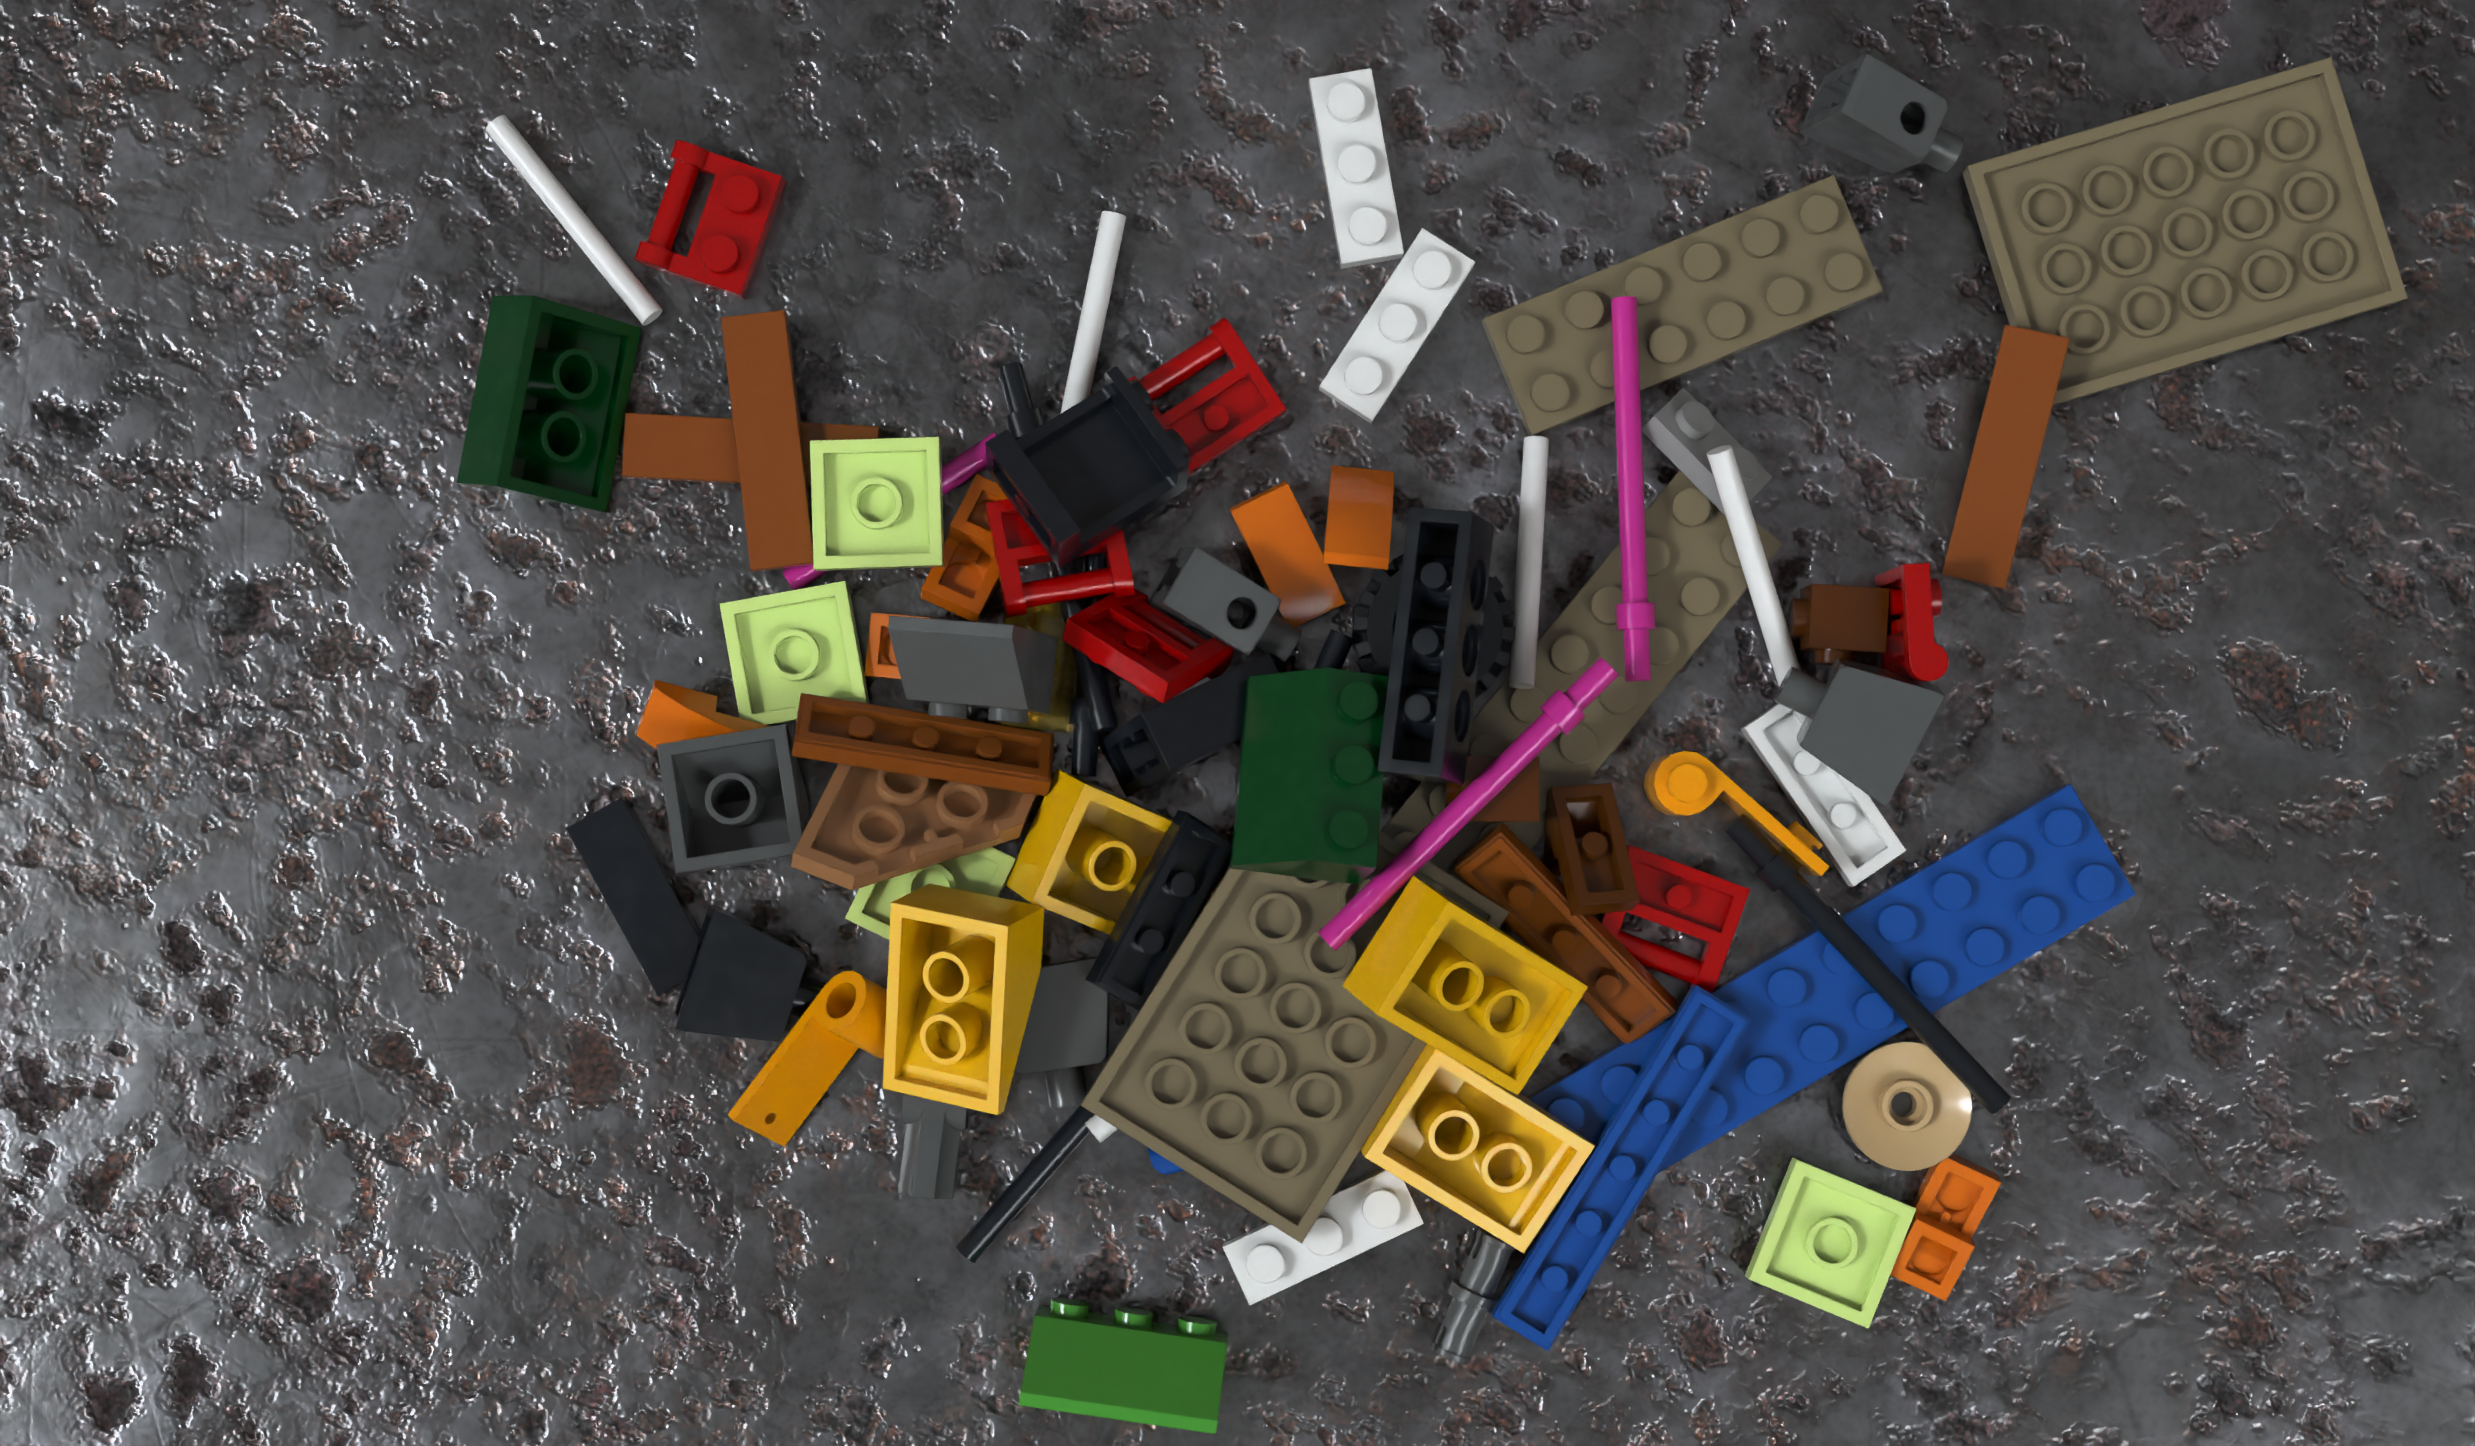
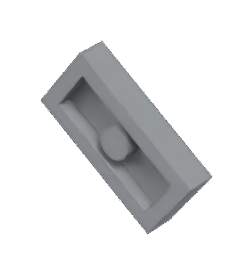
[1642,387,1772,516]

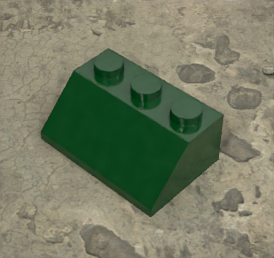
[457,295,642,513]
[1230,667,1389,885]

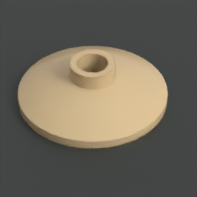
[1842,1041,1972,1171]

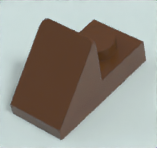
[1543,783,1640,916]

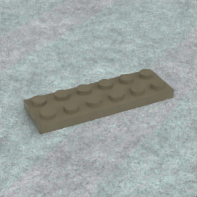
[1482,175,1883,436]

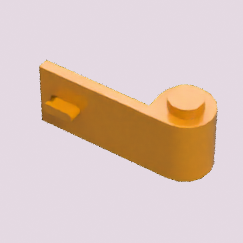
[1643,751,1830,876]
[727,971,887,1147]

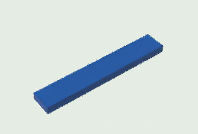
[1491,984,1752,1351]

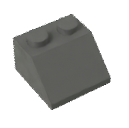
[888,616,1057,724]
[657,724,810,874]

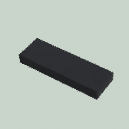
[566,797,700,996]
[1085,810,1233,1010]

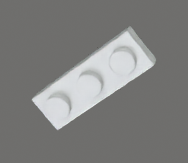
[1309,68,1404,269]
[1319,228,1475,424]
[1741,703,1907,887]
[1223,1169,1424,1305]

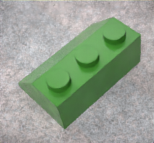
[1019,1298,1228,1434]

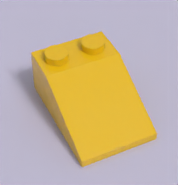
[1005,768,1219,935]
[1342,875,1588,1096]
[883,883,1045,1115]
[1360,1044,1595,1253]

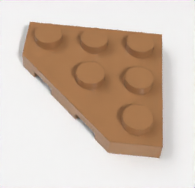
[791,764,1038,890]

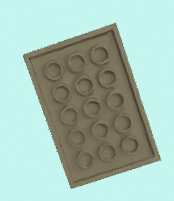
[1962,57,2408,406]
[1081,831,1509,1244]

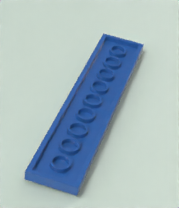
[1527,784,2136,1187]

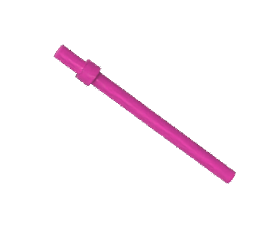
[1611,296,1656,682]
[1318,657,1619,951]

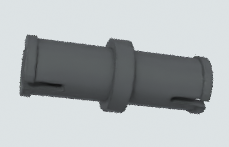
[1431,1228,1515,1364]

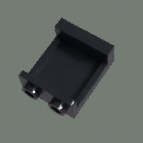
[985,366,1191,568]

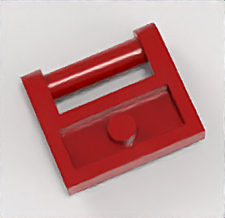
[634,140,786,300]
[1128,317,1287,476]
[986,499,1135,618]
[1875,563,1949,682]
[1062,587,1233,704]
[1599,845,1750,994]

